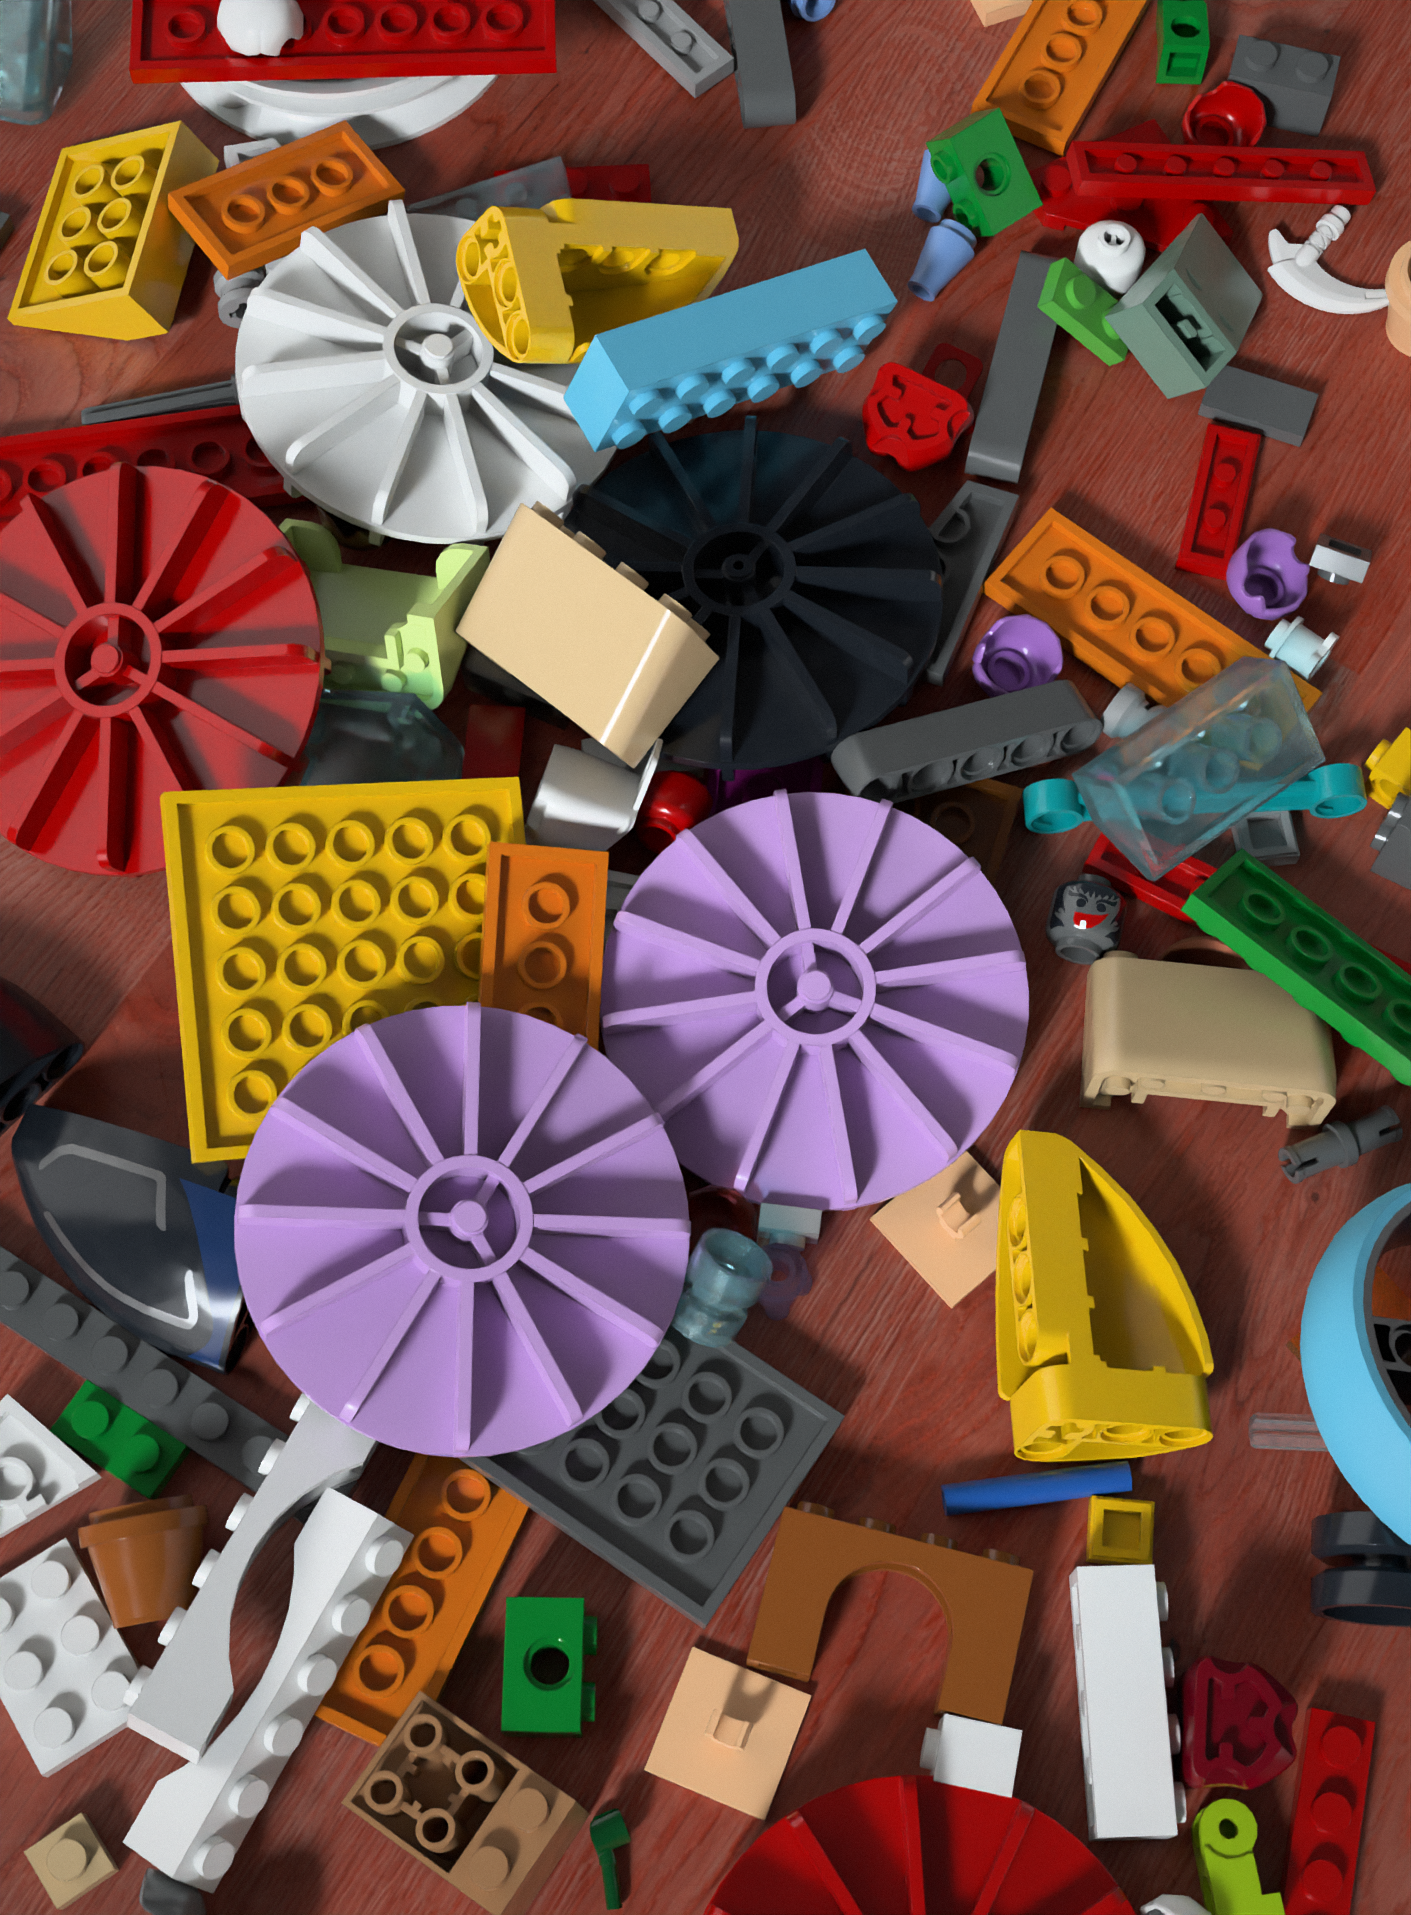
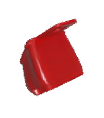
[862,343,983,472]

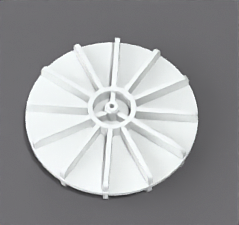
[235,199,617,546]

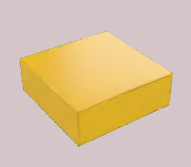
[1086,1495,1155,1565]

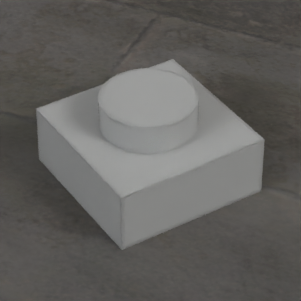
[757,1202,822,1251]

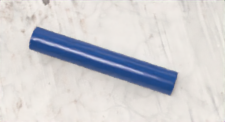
[941,1460,1132,1516]

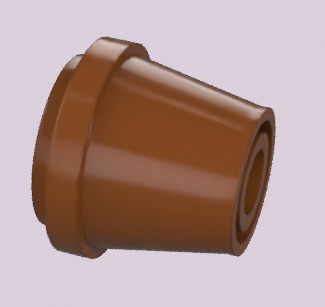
[78,1494,210,1629]

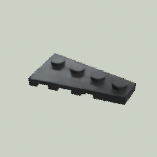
[919,480,1019,687]

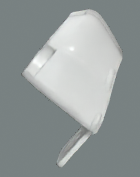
[524,738,663,851]

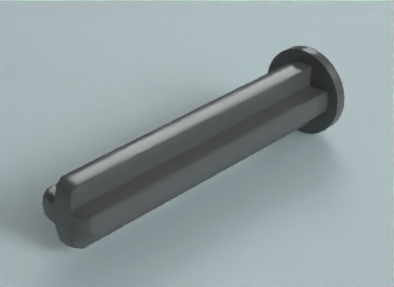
[81,373,240,426]

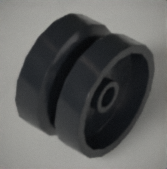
[1310,1511,1411,1628]

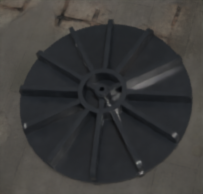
[563,416,944,782]

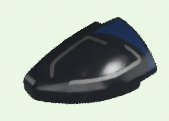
[11,1104,255,1375]

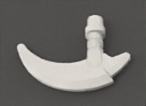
[1268,205,1389,314]

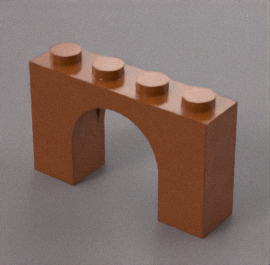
[746,1501,1034,1726]

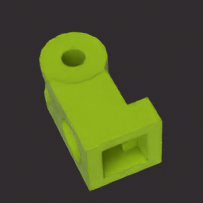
[1191,1799,1285,1915]

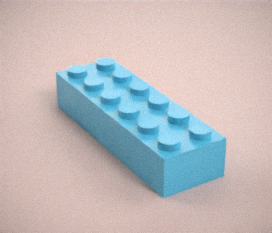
[563,249,898,452]

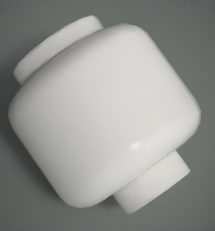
[1074,220,1146,299]

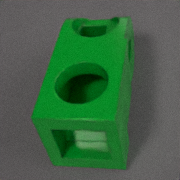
[1155,0,1210,85]

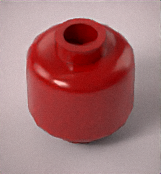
[633,769,713,854]

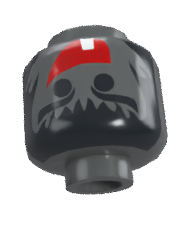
[1045,874,1127,965]

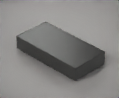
[1197,365,1319,447]

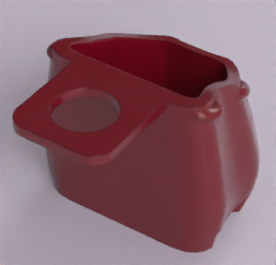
[1166,1655,1298,1790]

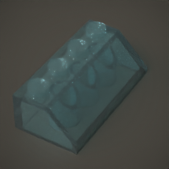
[1072,656,1326,881]

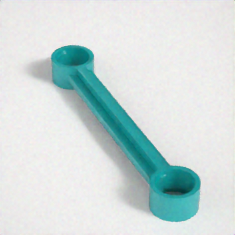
[1022,763,1367,834]

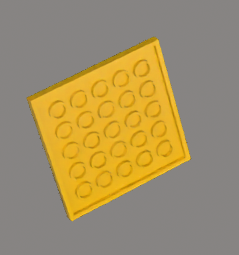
[160,777,526,1164]

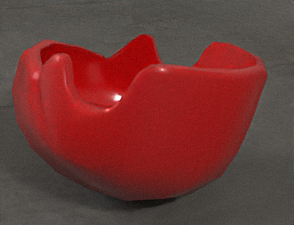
[1181,81,1267,147]

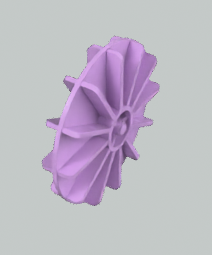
[600,789,1029,1212]
[234,1002,691,1458]

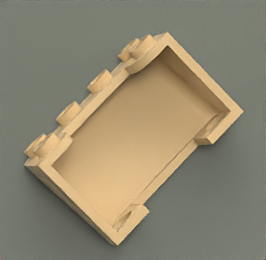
[455,501,719,769]

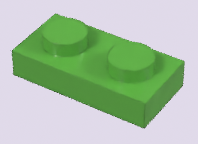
[1037,257,1128,366]

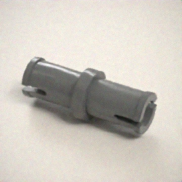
[1278,1105,1403,1184]

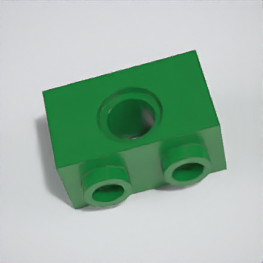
[925,107,1043,237]
[501,1597,598,1738]

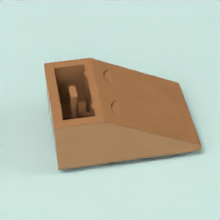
[342,1690,590,1915]

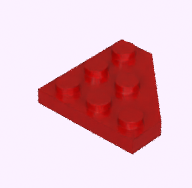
[1029,118,1233,252]

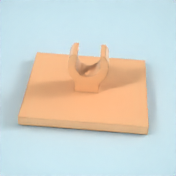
[870,1151,1001,1309]
[644,1647,811,1821]

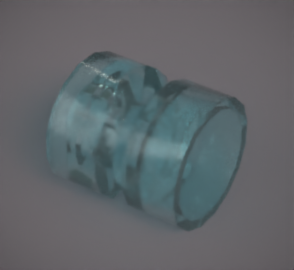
[671,1228,773,1347]

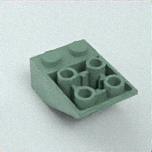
[1104,213,1263,399]

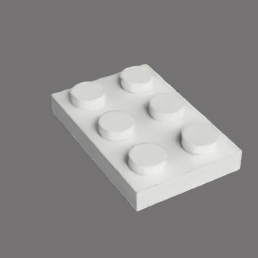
[0,1538,141,1778]

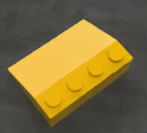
[7,120,219,341]

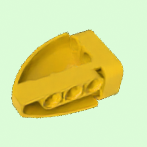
[456,198,739,364]
[995,1130,1214,1462]

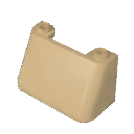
[1079,951,1336,1131]

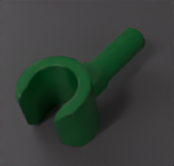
[589,1808,631,1910]

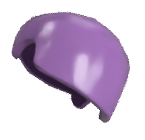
[1226,528,1310,621]
[972,614,1064,698]

